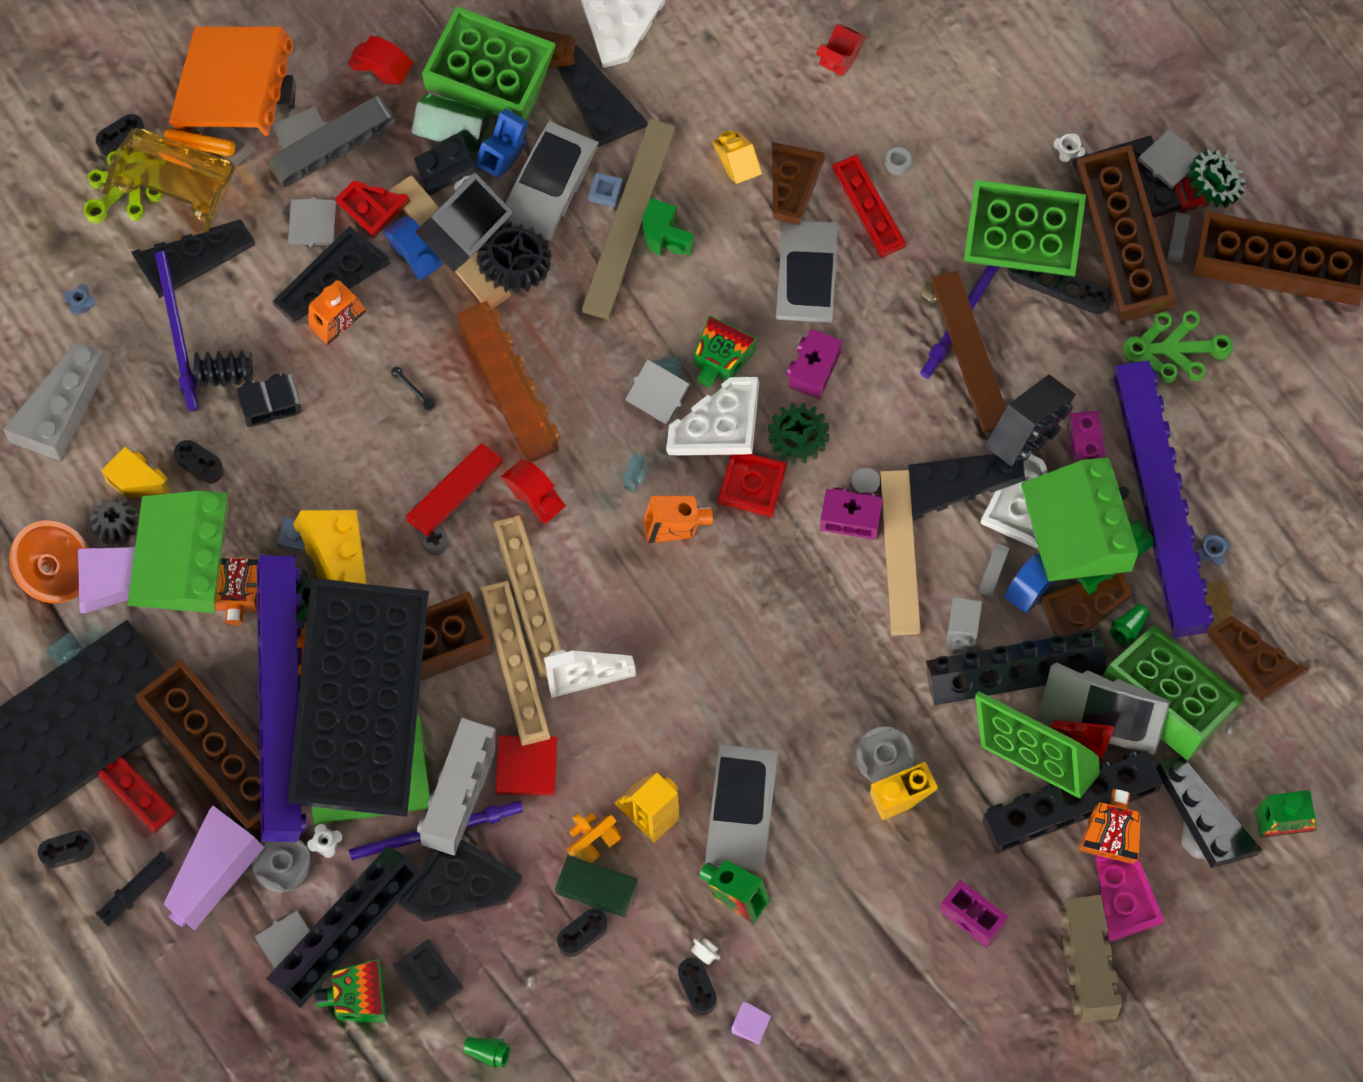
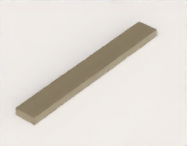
[582,119,676,320]

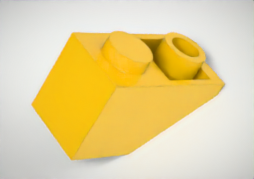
[712,130,762,184]
[101,447,170,498]
[870,762,938,821]

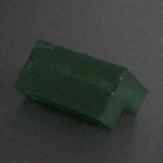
[411,93,491,152]
[555,855,639,918]

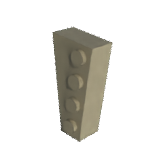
[1058,895,1122,1023]

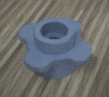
[63,284,96,315]
[1197,534,1230,566]

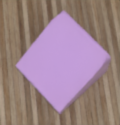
[731,1001,771,1045]

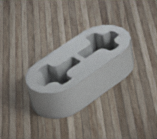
[979,543,1010,597]

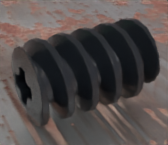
[194,349,254,387]

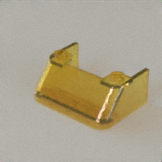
[102,129,235,233]

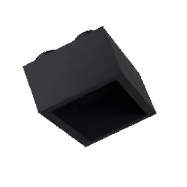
[415,172,514,272]
[985,374,1076,467]

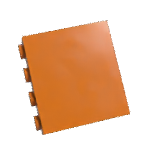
[169,27,293,136]

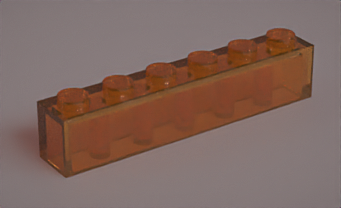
[456,301,561,463]

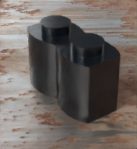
[237,373,302,427]

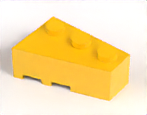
[293,510,366,584]
[614,773,680,843]

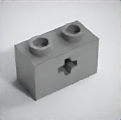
[945,597,982,655]

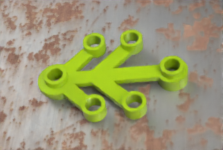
[83,143,168,223]

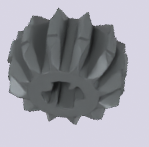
[89,495,139,546]

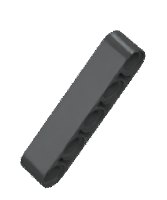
[267,96,396,187]

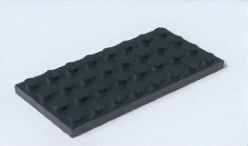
[287,578,429,817]
[0,620,166,844]

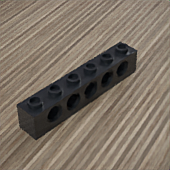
[926,630,1106,705]
[982,751,1163,854]
[266,846,422,1008]

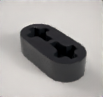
[96,114,145,156]
[174,440,224,483]
[38,830,95,868]
[557,909,608,957]
[678,958,717,1015]

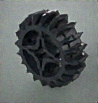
[476,222,552,294]

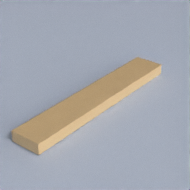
[389,175,511,312]
[880,470,920,636]
[493,514,561,681]
[480,581,550,746]

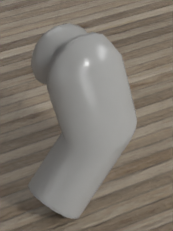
[1181,820,1206,859]

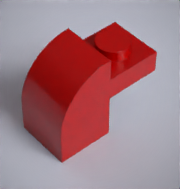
[816,24,867,76]
[347,35,414,84]
[501,459,566,524]

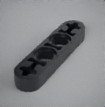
[1008,268,1111,314]

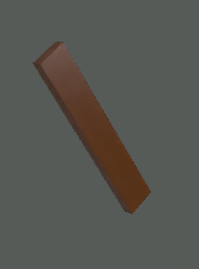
[930,271,1006,434]

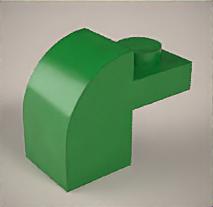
[643,198,695,256]

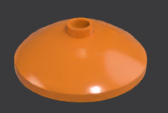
[9,520,90,603]

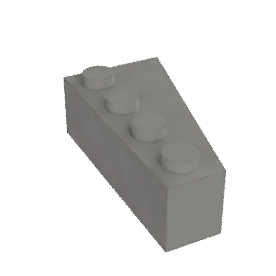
[3,342,108,461]
[417,718,495,856]

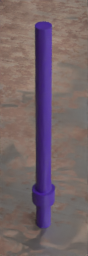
[155,251,199,412]
[920,265,999,379]
[349,801,523,861]

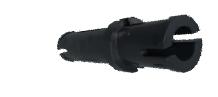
[95,851,174,927]

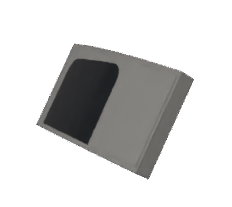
[505,121,599,241]
[776,221,838,323]
[1038,662,1170,755]
[705,744,778,871]

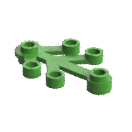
[1123,311,1233,383]

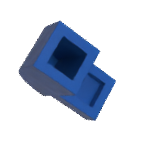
[475,109,528,178]
[383,216,443,280]
[1003,553,1057,614]

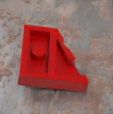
[334,180,411,238]
[1050,720,1115,765]

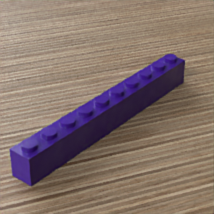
[1113,360,1214,638]
[256,555,306,842]

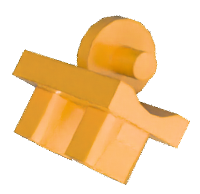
[566,812,622,865]

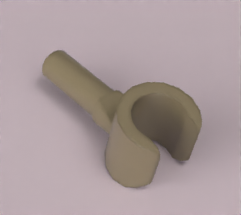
[920,270,943,307]

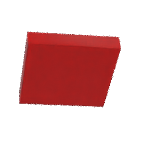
[717,454,787,517]
[496,735,558,796]

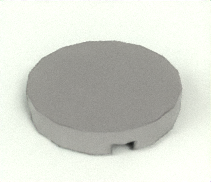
[856,726,915,783]
[252,839,312,893]

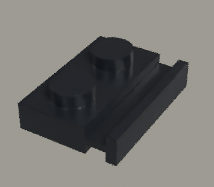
[414,133,477,195]
[393,939,463,1014]

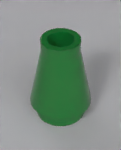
[1110,604,1150,645]
[463,1036,511,1069]

